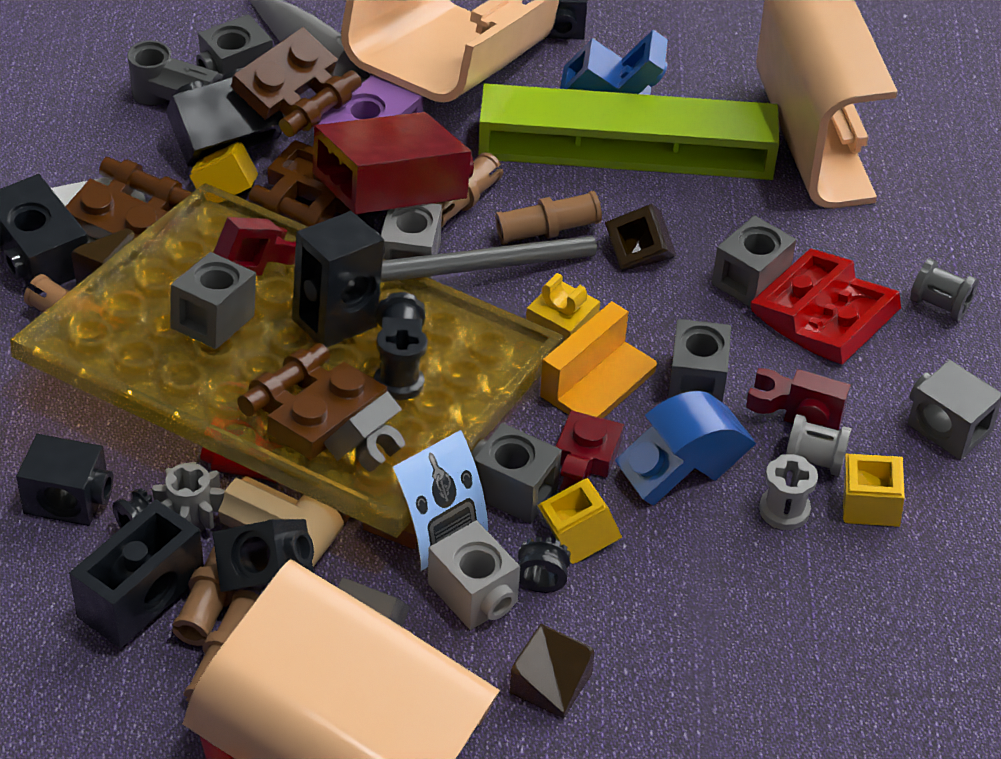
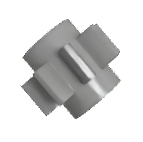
[152,462,225,532]

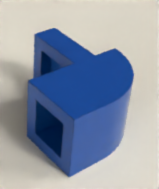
[560,30,668,95]
[615,391,757,506]

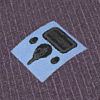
[392,430,488,571]

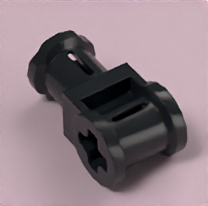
[374,292,428,400]

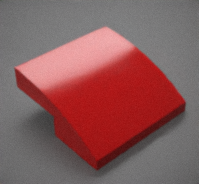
[750,248,901,365]

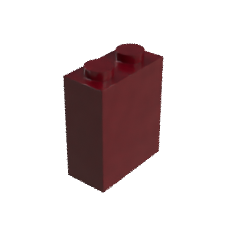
[312,112,474,214]

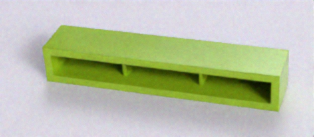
[478,84,779,180]

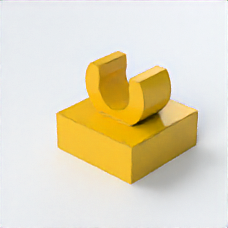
[526,273,600,343]

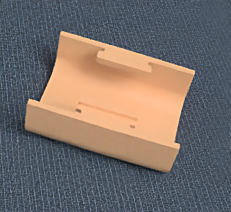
[341,0,559,102]
[756,0,897,208]
[183,560,500,759]

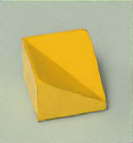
[189,141,258,206]
[843,454,905,527]
[537,478,622,564]

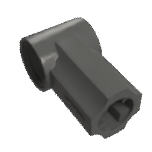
[127,40,224,106]

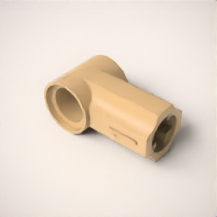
[218,476,344,567]

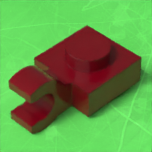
[213,217,296,276]
[746,368,851,430]
[556,410,624,493]

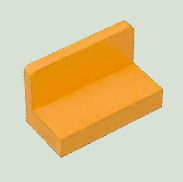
[540,301,657,418]

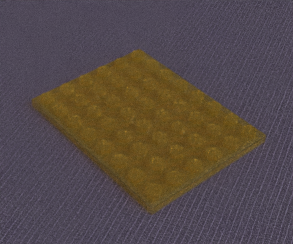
[10,183,564,538]

